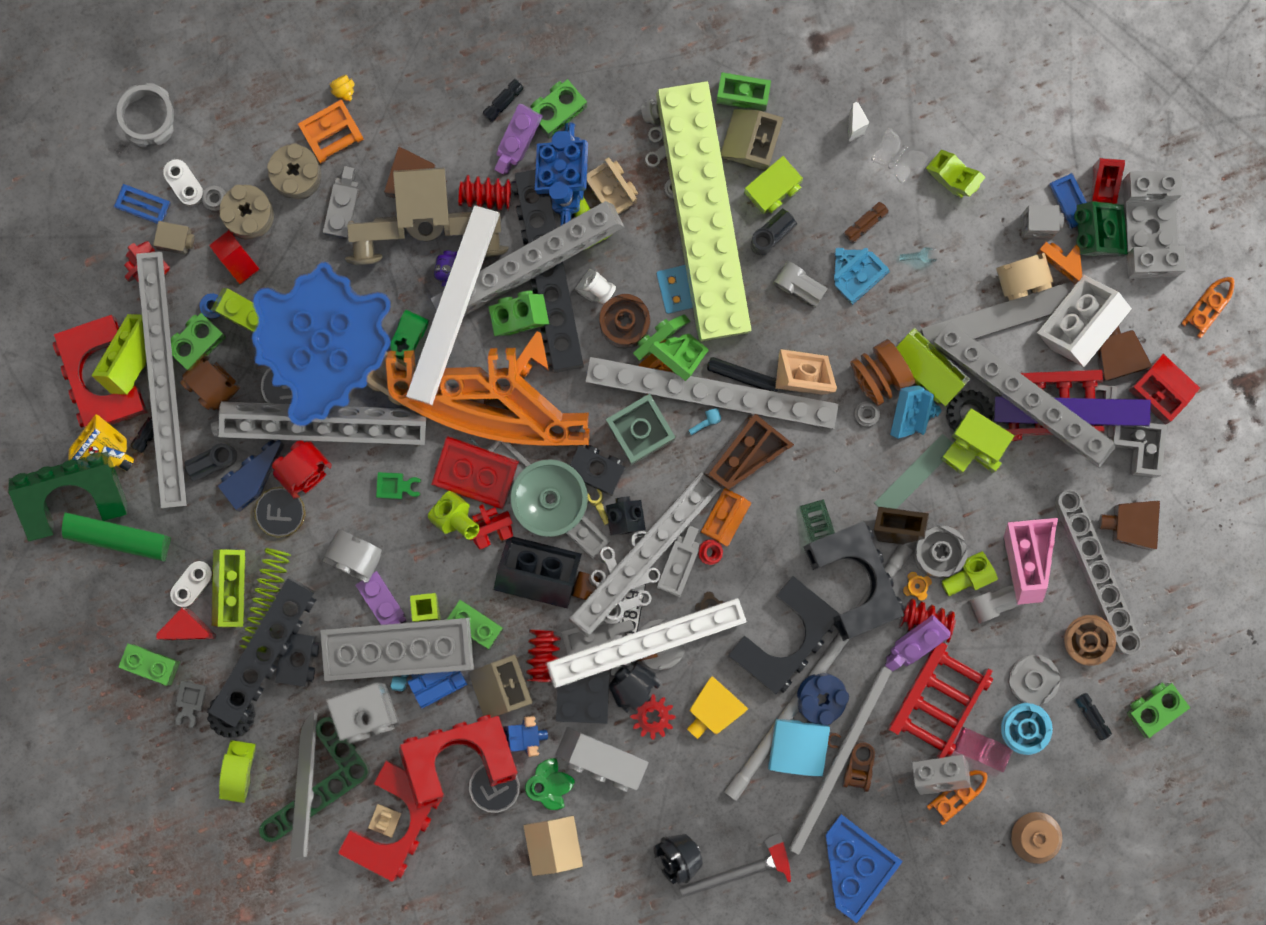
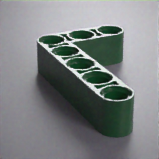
[259,717,370,842]

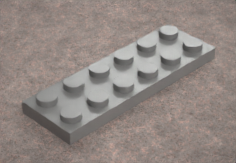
[320,618,474,681]

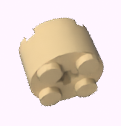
[996,253,1053,301]

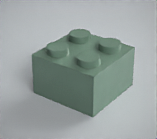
[606,394,676,466]

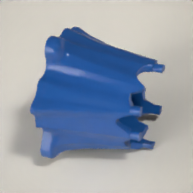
[252,262,391,426]

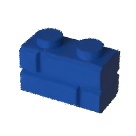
[407,671,468,709]

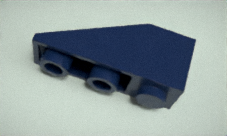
[218,440,284,512]

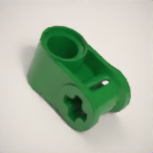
[390,309,429,361]

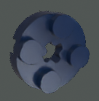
[797,673,849,725]

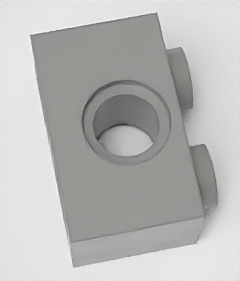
[1022,205,1064,239]
[912,755,971,795]

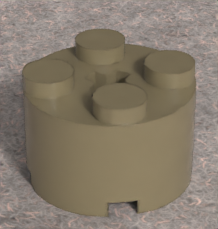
[267,144,321,199]
[220,185,274,240]

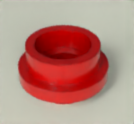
[698,539,723,565]

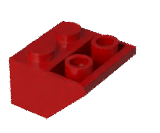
[1128,354,1200,425]

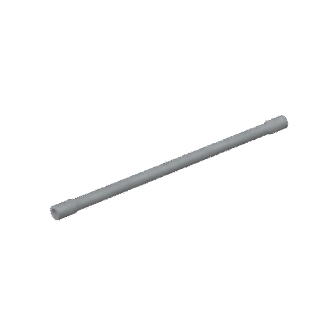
[724,544,913,801]

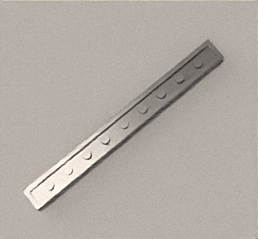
[136,252,187,508]
[585,357,839,429]

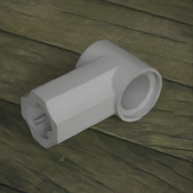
[774,261,828,308]
[970,584,1021,624]

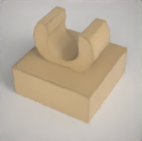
[368,804,402,837]

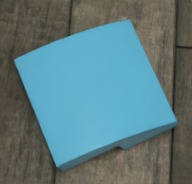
[768,719,830,777]

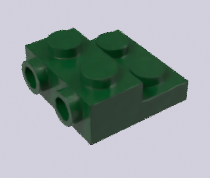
[1074,201,1128,256]

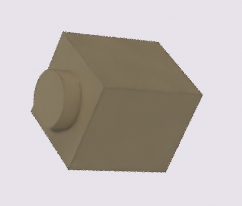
[153,221,195,255]

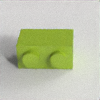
[744,156,803,215]
[211,288,259,333]
[951,408,1014,464]

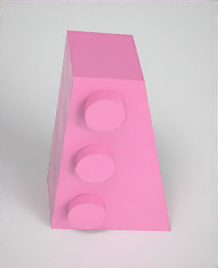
[1004,518,1058,605]

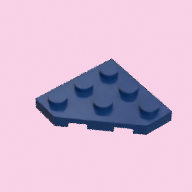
[825,814,903,923]

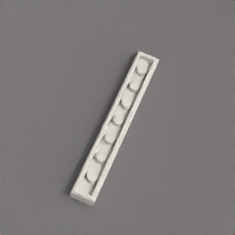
[407,206,500,405]
[546,598,746,688]

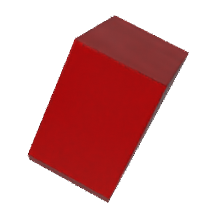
[1091,158,1125,204]
[209,230,260,285]

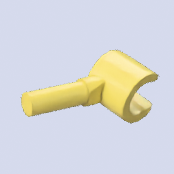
[588,489,608,525]

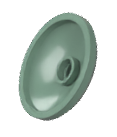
[511,460,588,537]

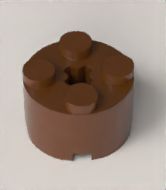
[599,294,650,348]
[180,353,241,411]

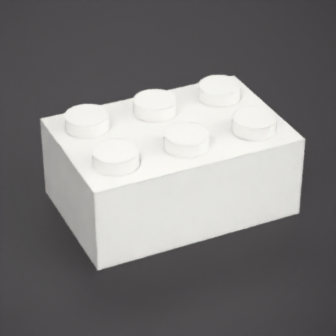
[1037,275,1132,367]

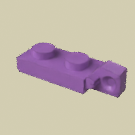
[494,104,543,174]
[355,571,407,625]
[885,615,951,672]

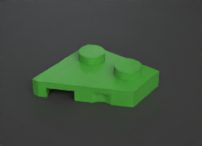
[633,314,691,361]
[648,333,709,381]

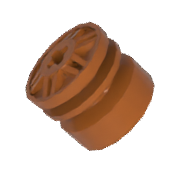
[850,339,915,406]

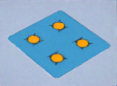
[657,265,693,314]

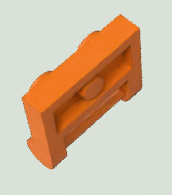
[298,99,364,164]

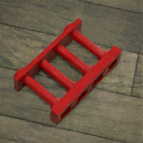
[1005,370,1105,441]
[887,642,994,758]

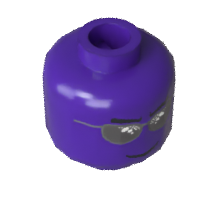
[434,250,458,287]

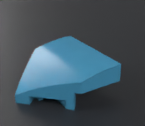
[834,248,890,305]
[890,386,942,439]

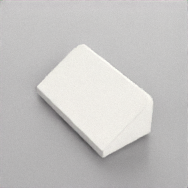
[848,102,869,142]

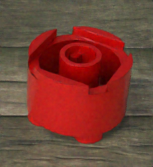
[271,440,332,498]

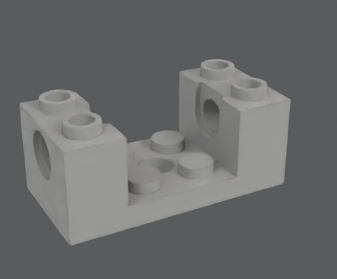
[1123,170,1186,279]
[327,683,399,743]

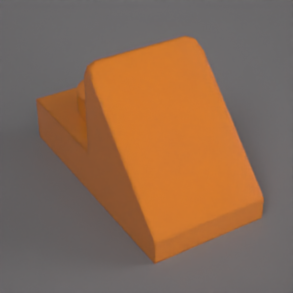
[1036,242,1082,285]
[516,331,549,378]

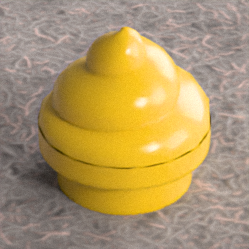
[329,74,354,101]

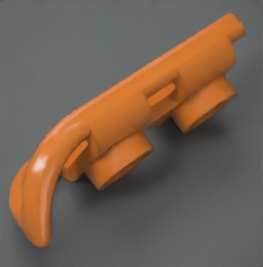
[1181,277,1235,338]
[926,770,987,825]

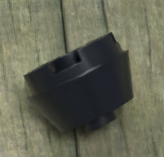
[609,662,661,713]
[654,834,703,885]

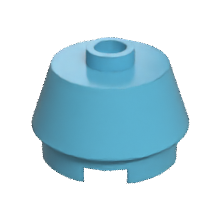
[1001,703,1053,755]

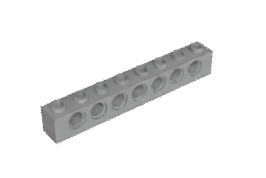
[431,201,624,316]
[934,322,1115,468]
[219,401,426,445]

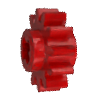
[630,694,676,740]

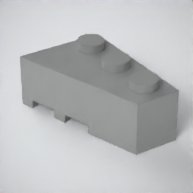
[555,727,649,792]

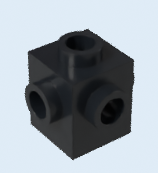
[606,496,646,536]

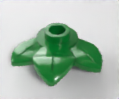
[525,758,575,810]

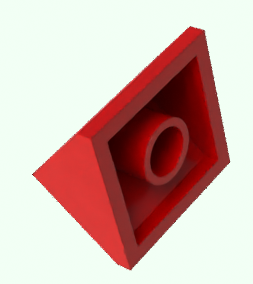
[156,608,216,640]

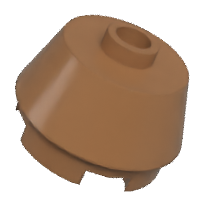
[1064,615,1116,666]
[1011,812,1063,864]

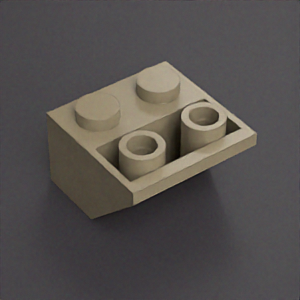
[721,109,783,171]
[468,655,533,718]

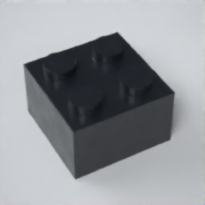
[556,672,610,724]

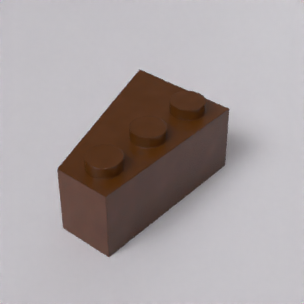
[704,413,794,490]

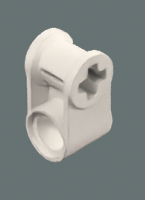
[575,269,616,304]

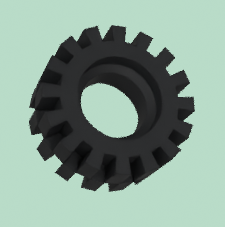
[946,390,994,432]
[207,692,255,738]

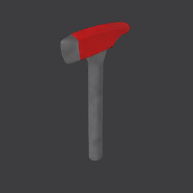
[680,833,791,897]

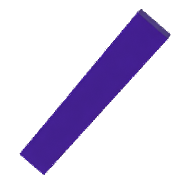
[994,397,1151,426]

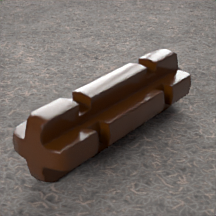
[845,202,889,243]

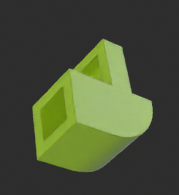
[925,149,985,198]
[940,442,1002,474]
[410,593,441,622]
[219,740,256,803]

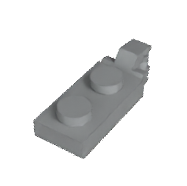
[323,166,359,239]
[656,525,700,597]
[561,620,634,656]

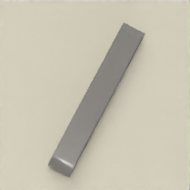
[1054,489,1141,655]

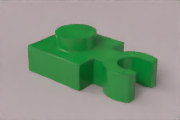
[376,472,421,500]

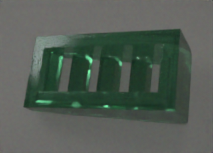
[800,499,835,543]

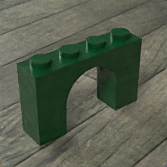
[8,451,127,542]

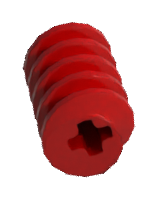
[458,175,511,211]
[899,598,956,643]
[525,629,561,683]

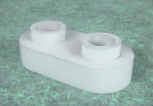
[163,159,204,206]
[170,561,213,607]

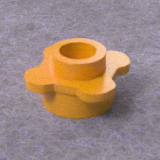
[903,572,932,600]

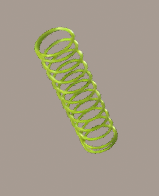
[239,548,292,653]

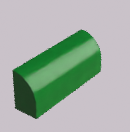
[62,513,171,562]

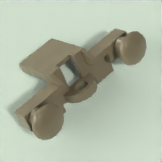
[345,167,509,265]

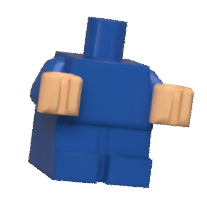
[503,716,548,757]

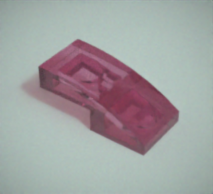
[954,727,1013,773]

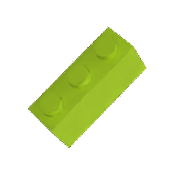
[91,314,147,394]
[896,328,970,406]
[211,549,245,627]

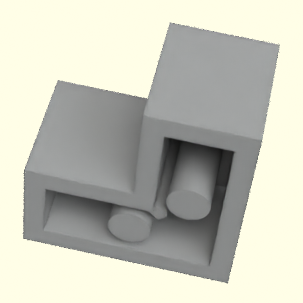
[1109,423,1167,478]

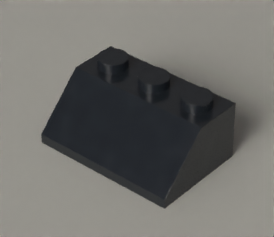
[493,536,582,609]

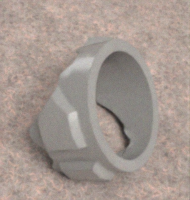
[116,83,174,147]

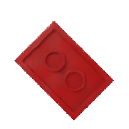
[431,436,519,510]

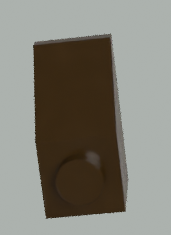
[874,507,929,545]

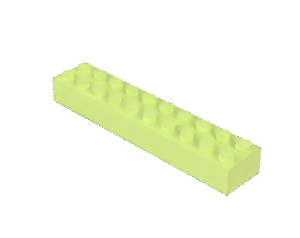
[656,81,751,342]

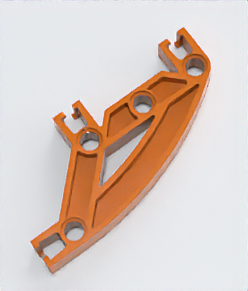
[386,348,590,446]

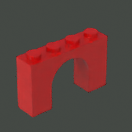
[53,314,148,428]
[399,715,518,809]
[338,761,442,882]

